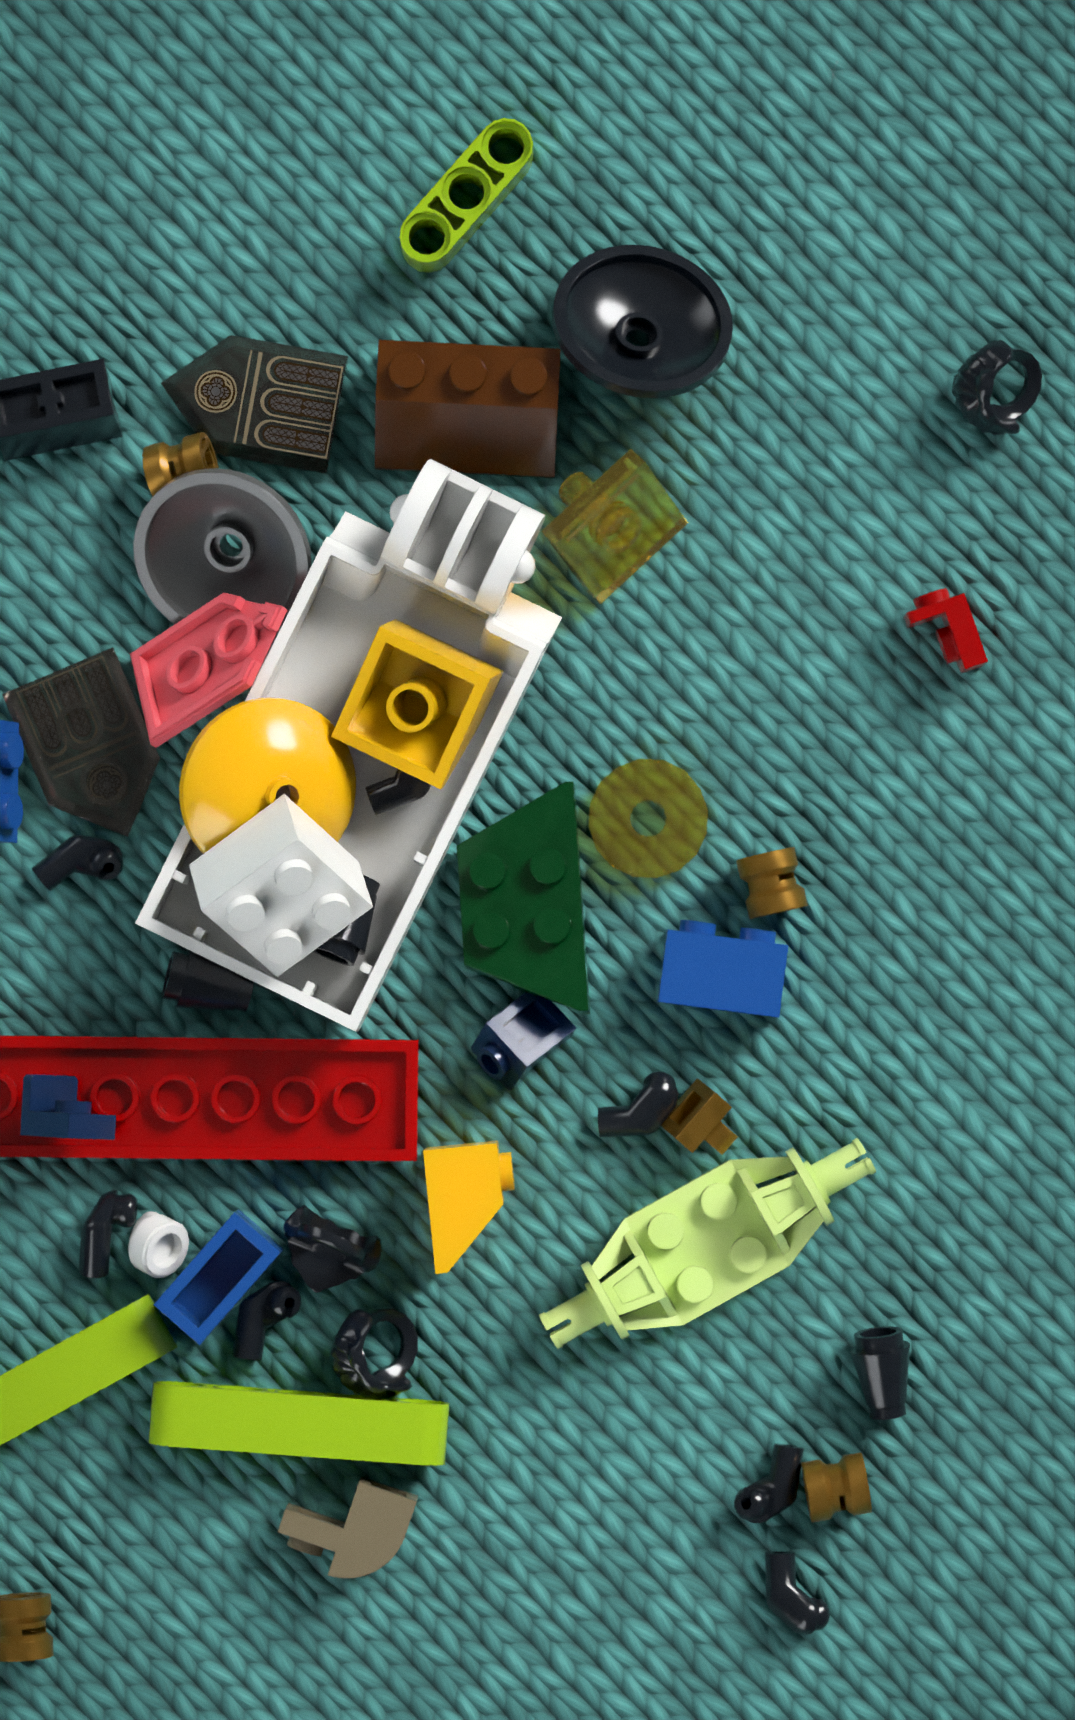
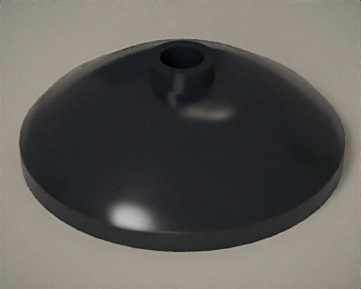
[552,245,733,398]

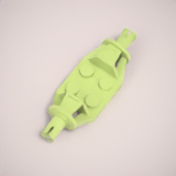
[539,1138,876,1349]

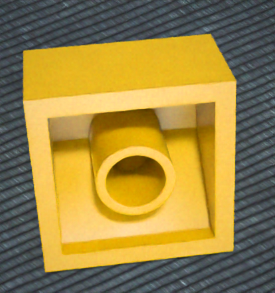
[331,619,504,790]
[423,1140,515,1274]

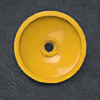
[179,697,356,854]

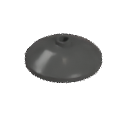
[133,468,311,625]

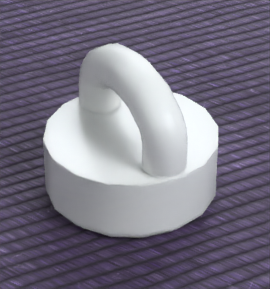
[128,1211,189,1278]

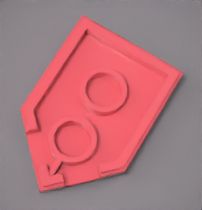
[130,592,288,748]

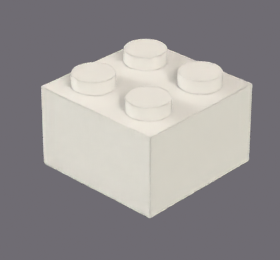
[189,794,373,977]

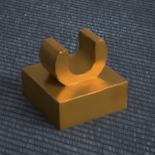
[661,1078,738,1155]

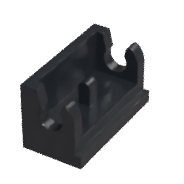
[0,358,123,461]

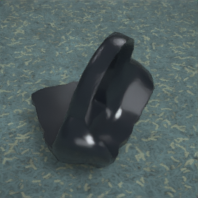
[952,340,1042,435]
[283,1205,382,1293]
[330,1308,418,1400]

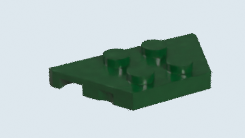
[457,781,590,1015]

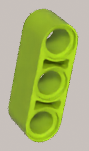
[399,118,533,273]

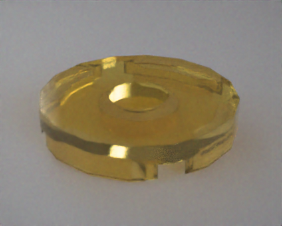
[588,759,708,879]

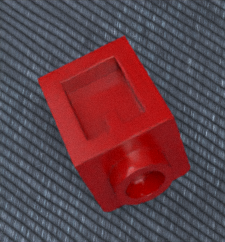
[904,588,988,674]

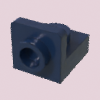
[471,992,576,1091]
[20,1074,116,1140]

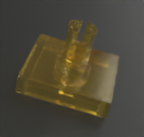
[541,449,688,604]

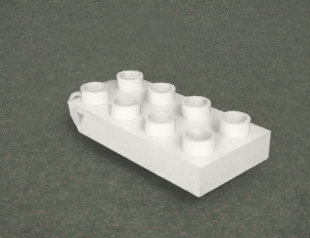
[135,459,562,1032]

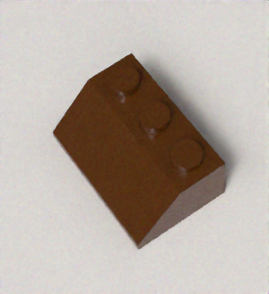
[375,340,561,478]

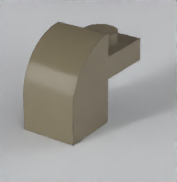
[278,1476,418,1578]

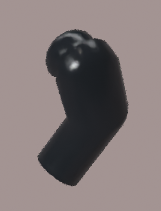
[365,769,431,815]
[32,835,123,891]
[598,1071,679,1137]
[79,1190,138,1278]
[232,1281,301,1360]
[734,1443,804,1523]
[765,1551,830,1635]

